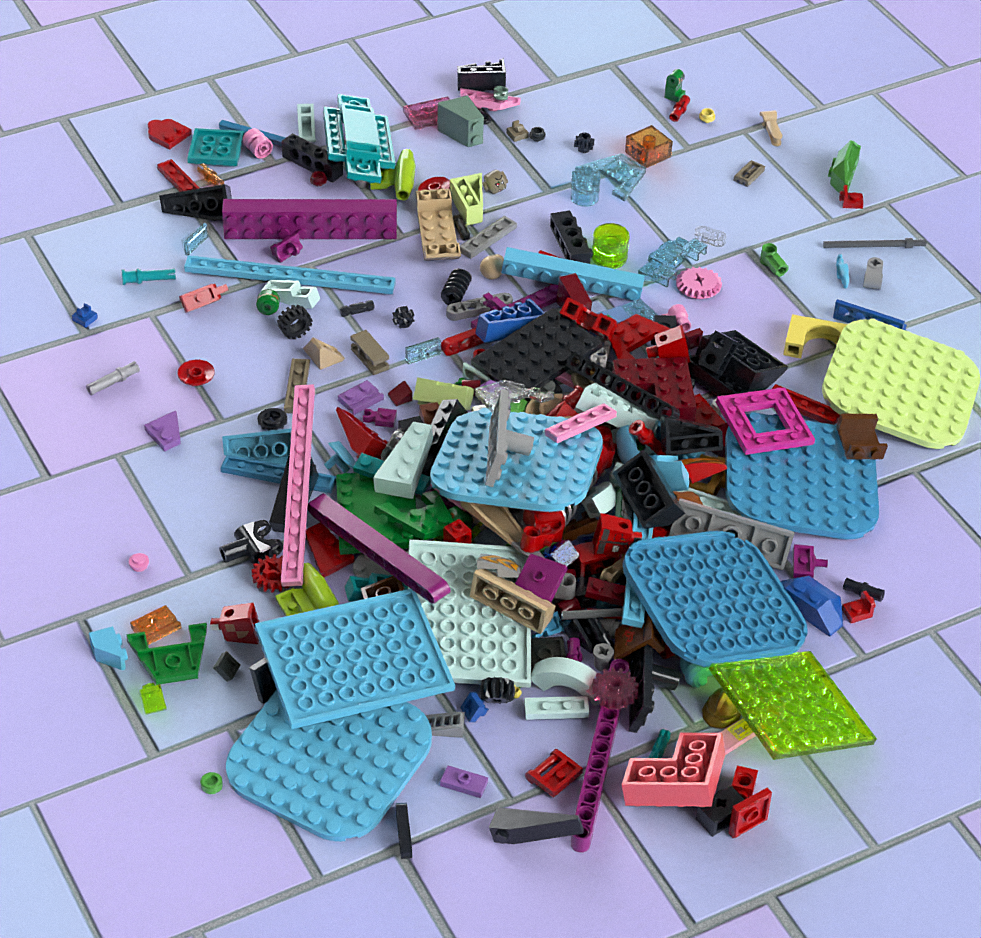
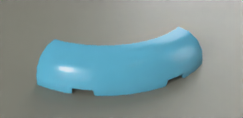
[616,425,689,491]

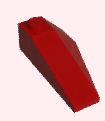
[336,407,388,459]

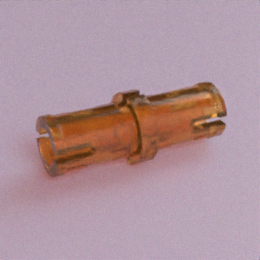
[197,163,224,186]

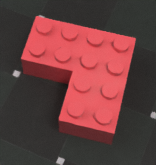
[622,733,725,807]

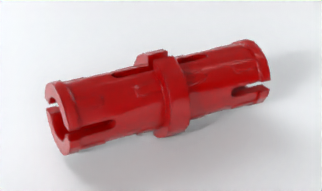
[669,95,690,122]

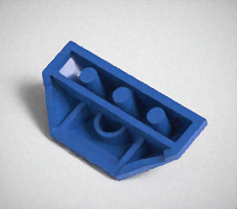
[780,576,843,637]

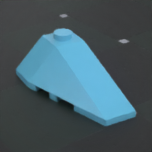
[222,428,292,466]

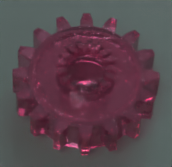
[592,667,639,710]

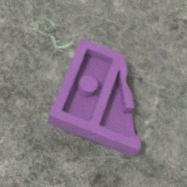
[144,411,181,452]

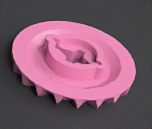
[676,266,722,299]

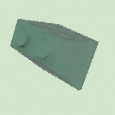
[437,95,484,147]

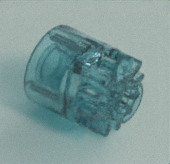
[570,166,601,207]

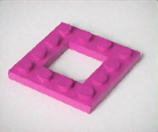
[716,387,815,455]

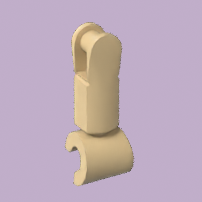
[759,110,782,147]
[600,548,629,583]

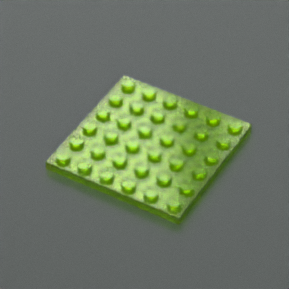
[709,651,877,760]

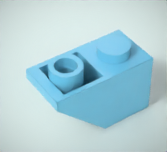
[89,626,128,670]

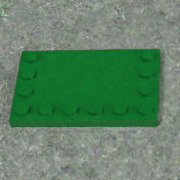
[336,473,419,555]

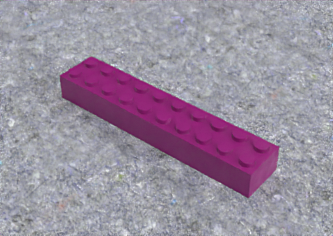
[222,199,397,239]

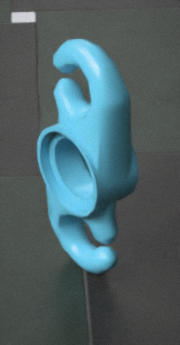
[836,254,849,289]

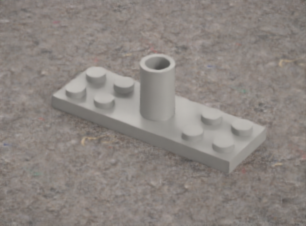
[485,389,534,487]
[669,498,795,570]

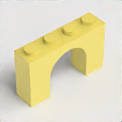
[783,314,848,358]

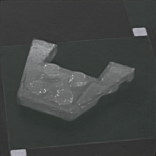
[475,380,554,413]

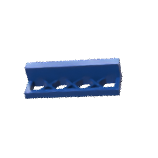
[833,299,907,331]

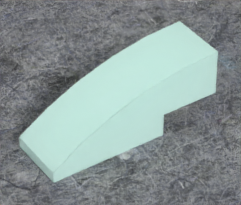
[297,104,316,142]
[261,280,320,309]

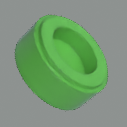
[200,772,223,794]

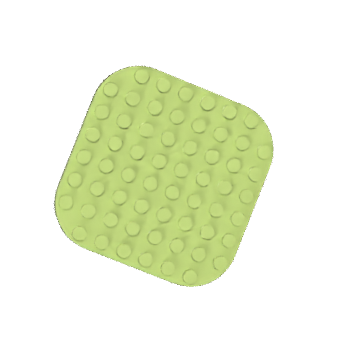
[822,319,980,449]

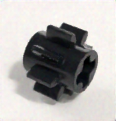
[574,132,595,153]
[392,306,415,328]

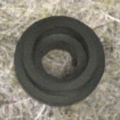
[529,127,546,142]

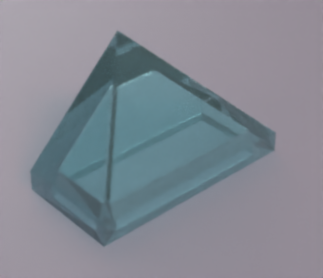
[181,223,208,256]

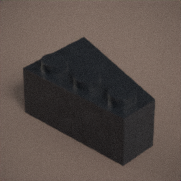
[457,58,506,92]

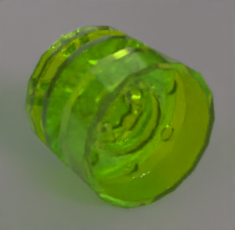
[592,223,630,269]

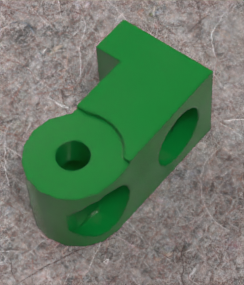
[664,69,686,102]

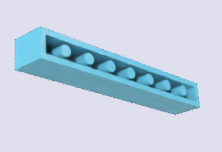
[501,247,645,302]

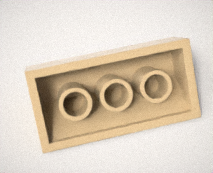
[470,569,555,634]

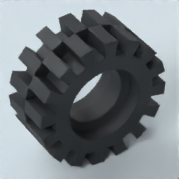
[277,305,313,339]

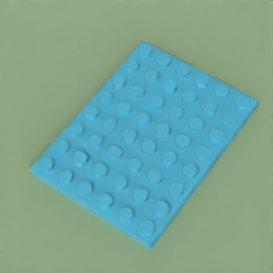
[255,589,455,729]

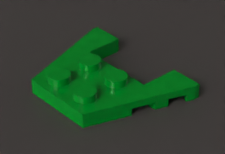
[374,490,454,540]
[126,622,207,685]

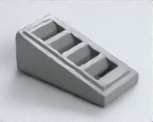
[425,712,465,738]

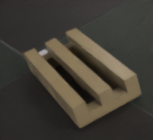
[733,160,765,187]

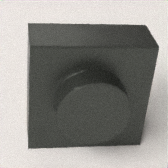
[213,651,241,682]

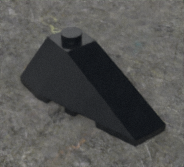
[159,184,232,221]

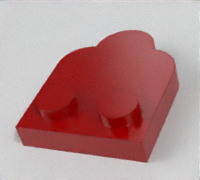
[148,119,192,150]

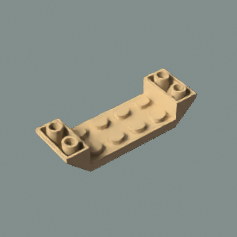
[416,189,461,261]

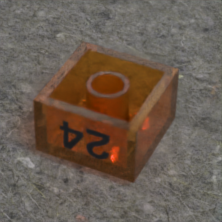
[625,125,673,168]

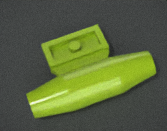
[370,149,416,201]
[275,563,339,617]

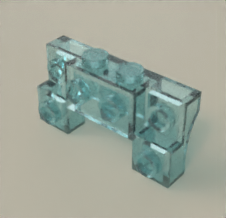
[638,237,708,288]

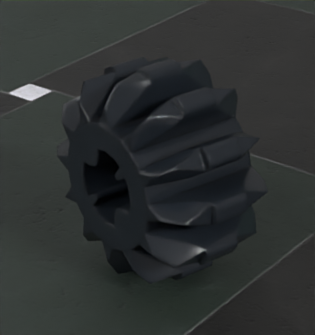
[480,677,515,704]

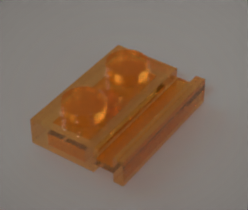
[130,605,181,645]

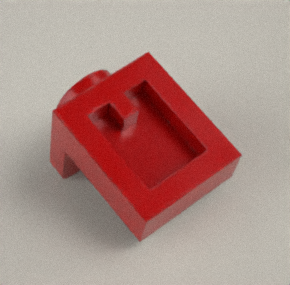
[839,185,864,209]
[842,591,876,623]

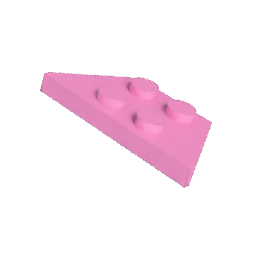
[460,88,521,111]

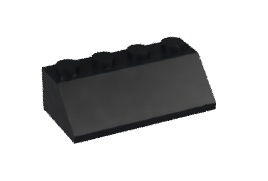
[612,450,686,529]

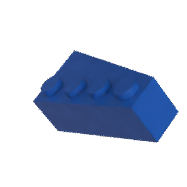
[475,298,545,343]

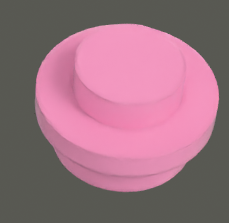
[129,553,149,572]

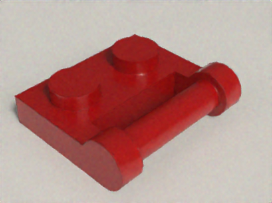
[525,749,583,798]

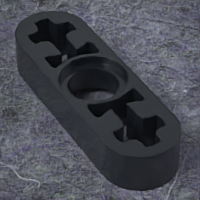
[396,802,412,859]

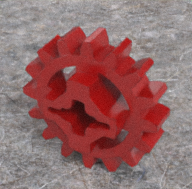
[252,554,289,593]

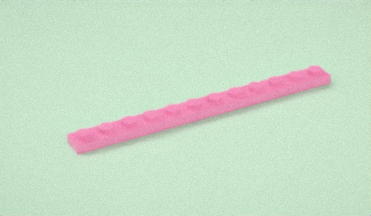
[281,384,315,587]

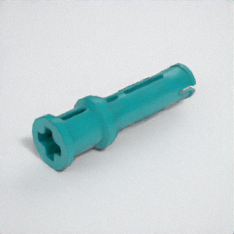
[121,268,176,285]

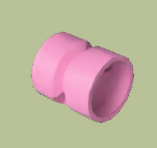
[242,128,273,159]

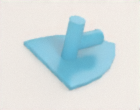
[324,441,356,473]

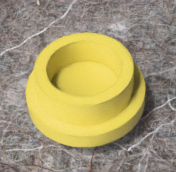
[699,108,715,123]

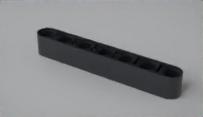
[567,353,680,418]

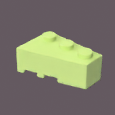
[450,173,483,225]
[413,377,474,411]

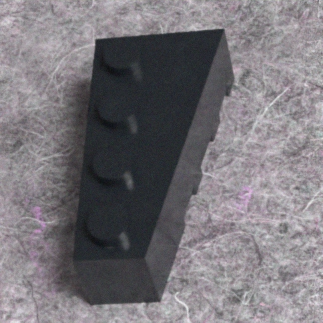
[269,454,319,533]

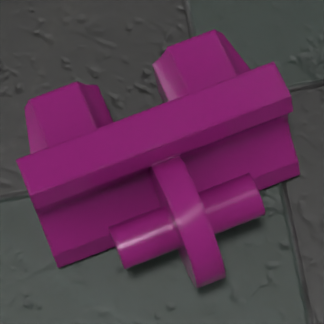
[270,232,303,263]

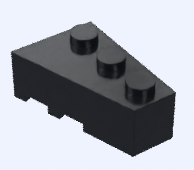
[660,414,723,455]

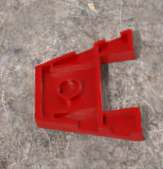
[610,314,671,359]

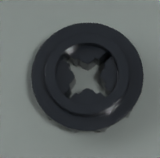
[257,408,288,431]

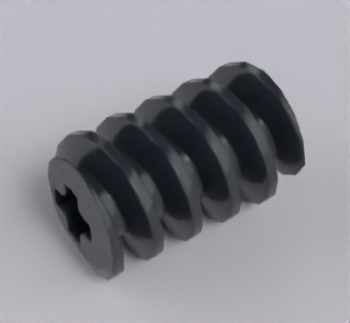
[441,268,472,305]

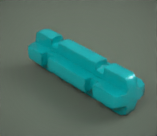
[649,729,671,758]

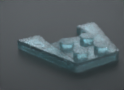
[576,153,646,202]

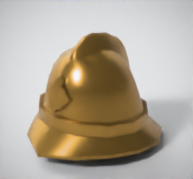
[702,686,742,729]

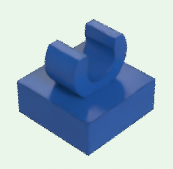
[72,303,98,328]
[460,692,489,722]

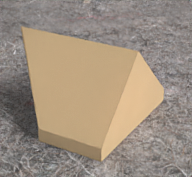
[303,337,345,370]

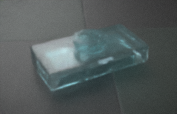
[405,337,441,365]

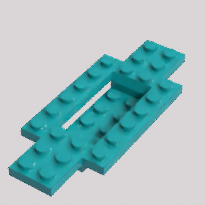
[323,94,396,183]

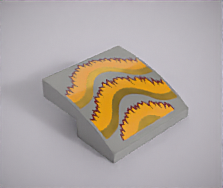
[477,554,521,577]

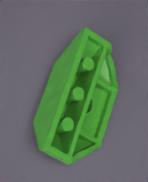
[828,140,861,193]

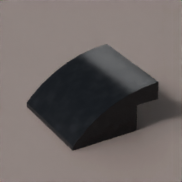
[688,330,788,397]

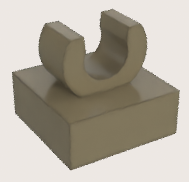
[506,120,529,142]

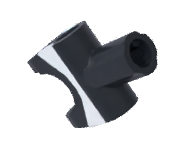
[219,520,283,564]

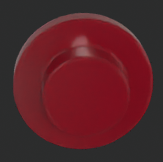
[310,171,327,186]

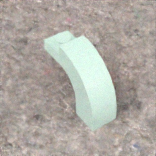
[581,482,616,518]
[531,657,605,706]

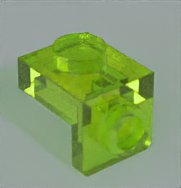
[139,683,167,715]

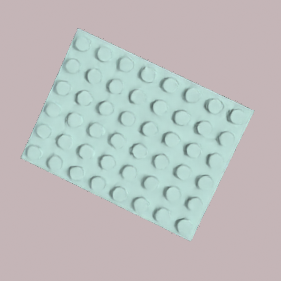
[408,540,531,688]

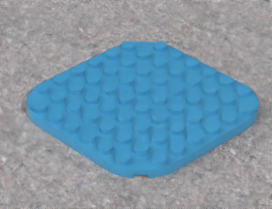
[725,412,879,539]
[623,531,808,668]

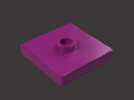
[515,553,568,603]

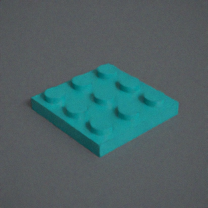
[187,128,244,166]

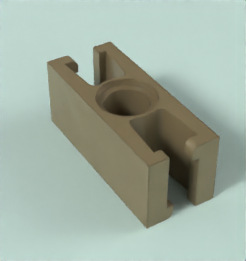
[350,330,389,375]

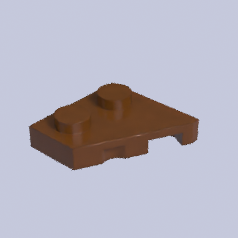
[562,511,598,542]

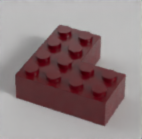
[612,357,696,422]

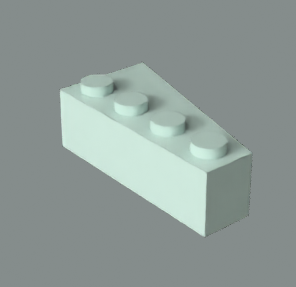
[576,383,660,439]
[373,422,433,499]

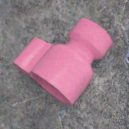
[662,304,691,332]

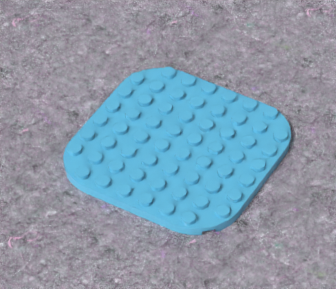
[430,408,603,512]
[226,690,432,842]

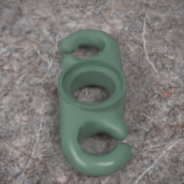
[493,86,508,101]

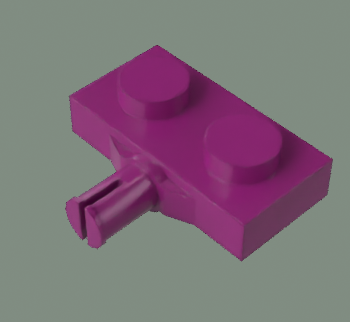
[793,544,828,578]

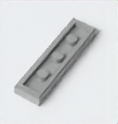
[460,216,517,259]

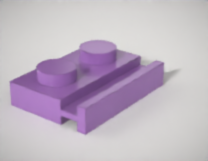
[338,380,384,415]

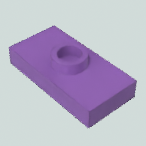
[440,765,488,798]

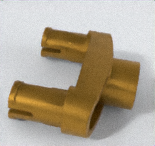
[689,454,725,496]

